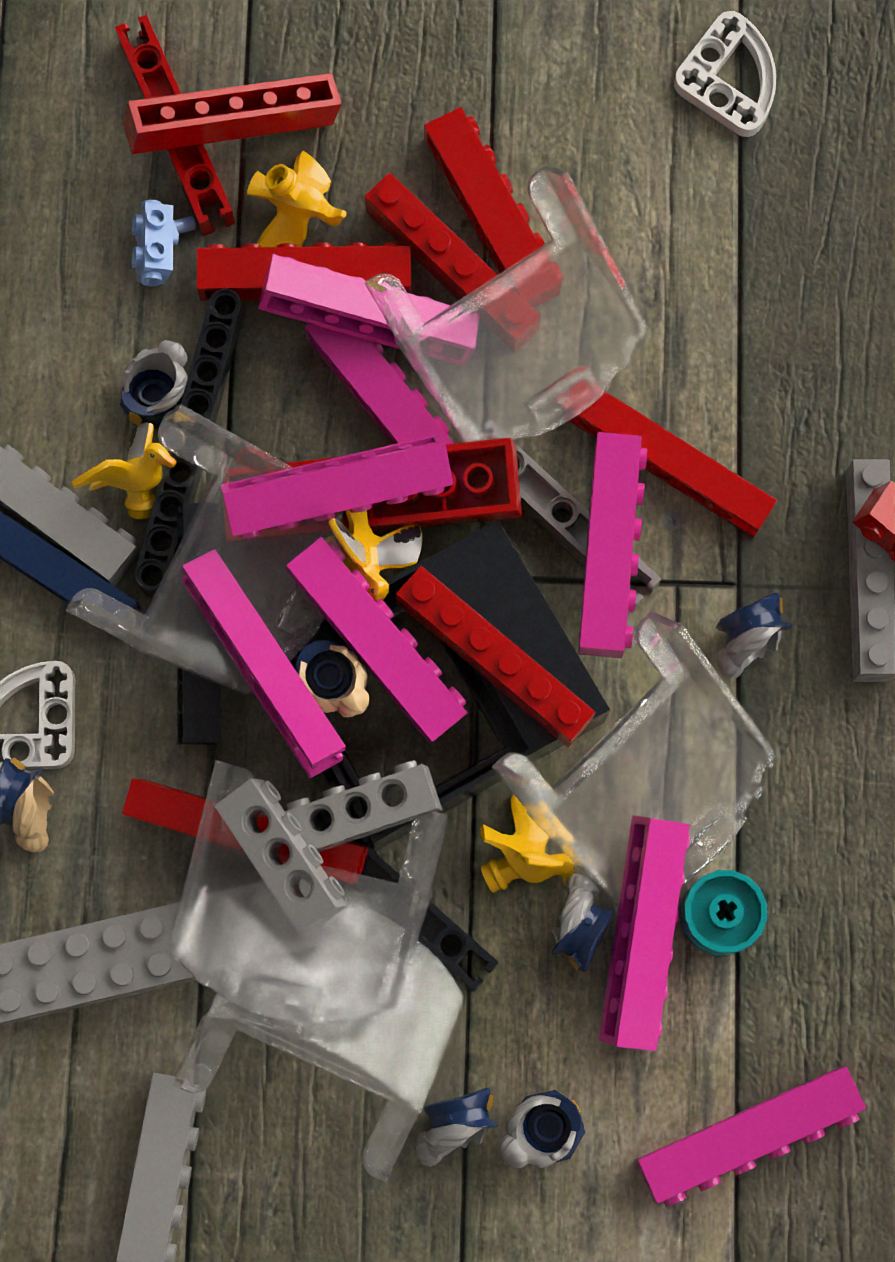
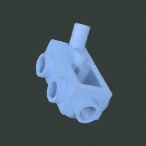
[131,200,196,287]

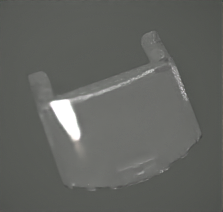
[364,165,648,442]
[66,405,344,695]
[492,611,776,907]
[169,760,449,1023]
[173,898,464,1182]

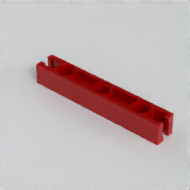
[114,15,235,237]
[558,375,777,538]
[122,778,369,884]

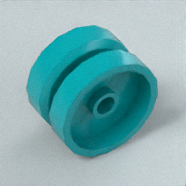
[680,870,767,956]

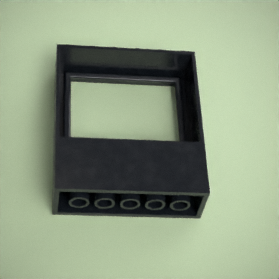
[276,519,610,852]

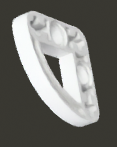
[674,11,776,137]
[0,661,75,769]

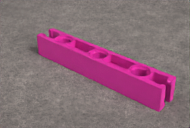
[181,549,346,778]

